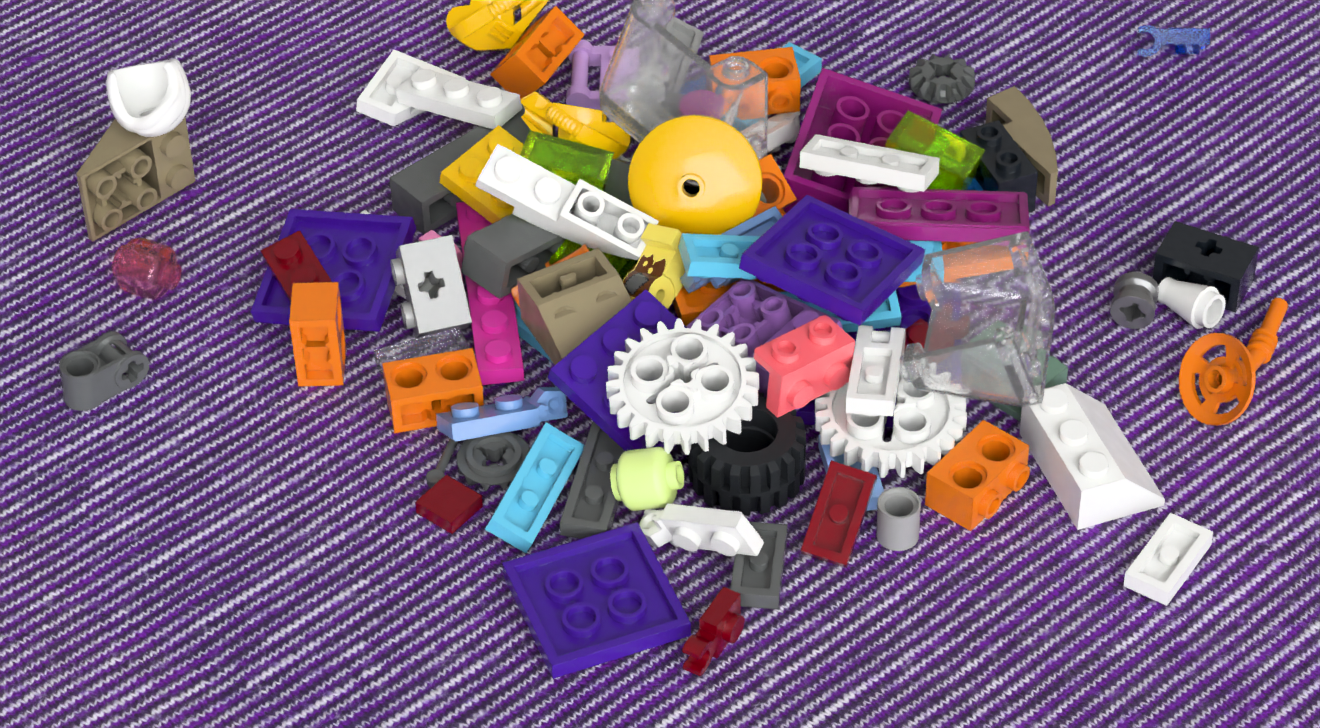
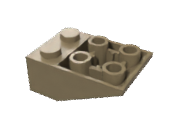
[76,117,196,242]
[517,248,632,365]

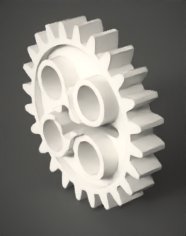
[606,318,760,455]
[815,356,967,478]

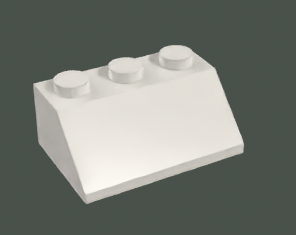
[1020,383,1165,530]

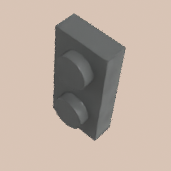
[730,522,788,609]

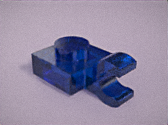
[1136,25,1210,58]

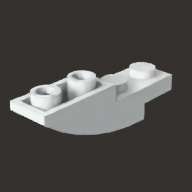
[475,144,659,260]

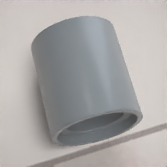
[876,487,921,551]

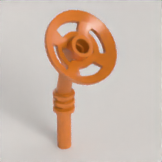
[1179,298,1288,426]

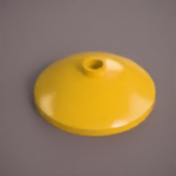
[628,115,762,235]

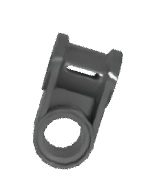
[59,331,150,411]

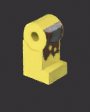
[622,223,685,309]

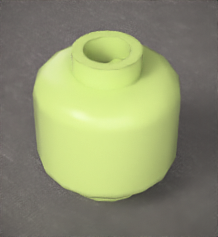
[610,447,684,511]

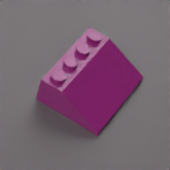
[783,68,943,214]

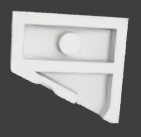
[356,50,466,126]

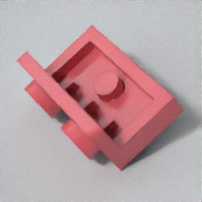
[754,315,855,418]

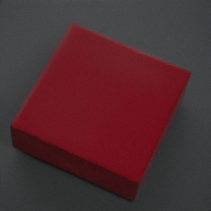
[415,475,483,534]

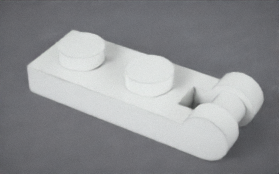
[846,325,906,416]

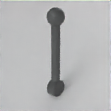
[426,438,458,488]

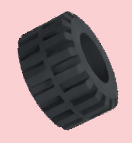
[688,392,806,515]

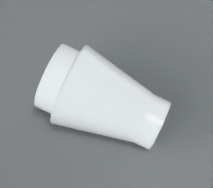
[1157,277,1226,329]

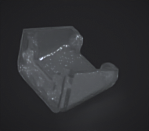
[599,0,768,186]
[900,231,1055,407]

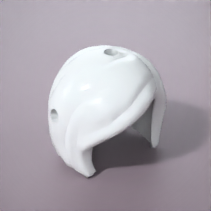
[106,59,191,137]

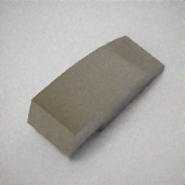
[985,86,1058,207]

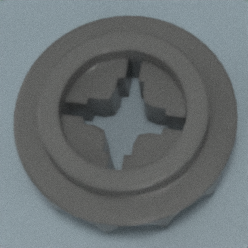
[909,53,975,103]
[457,432,530,492]

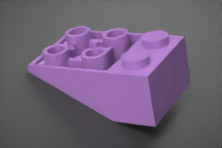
[686,279,843,412]

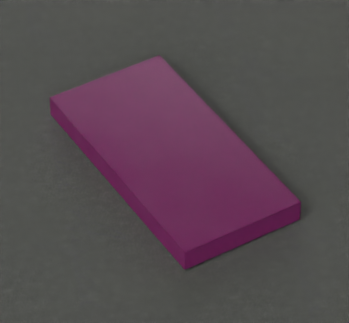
[849,187,1030,244]

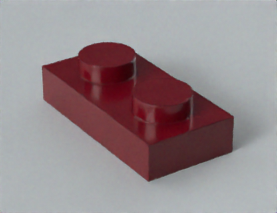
[260,230,332,303]
[801,460,877,568]

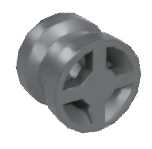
[1110,272,1159,329]

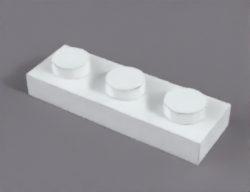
[395,68,522,129]
[799,134,940,193]

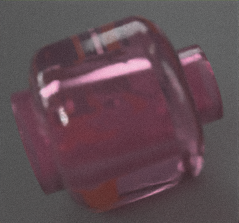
[112,237,182,300]

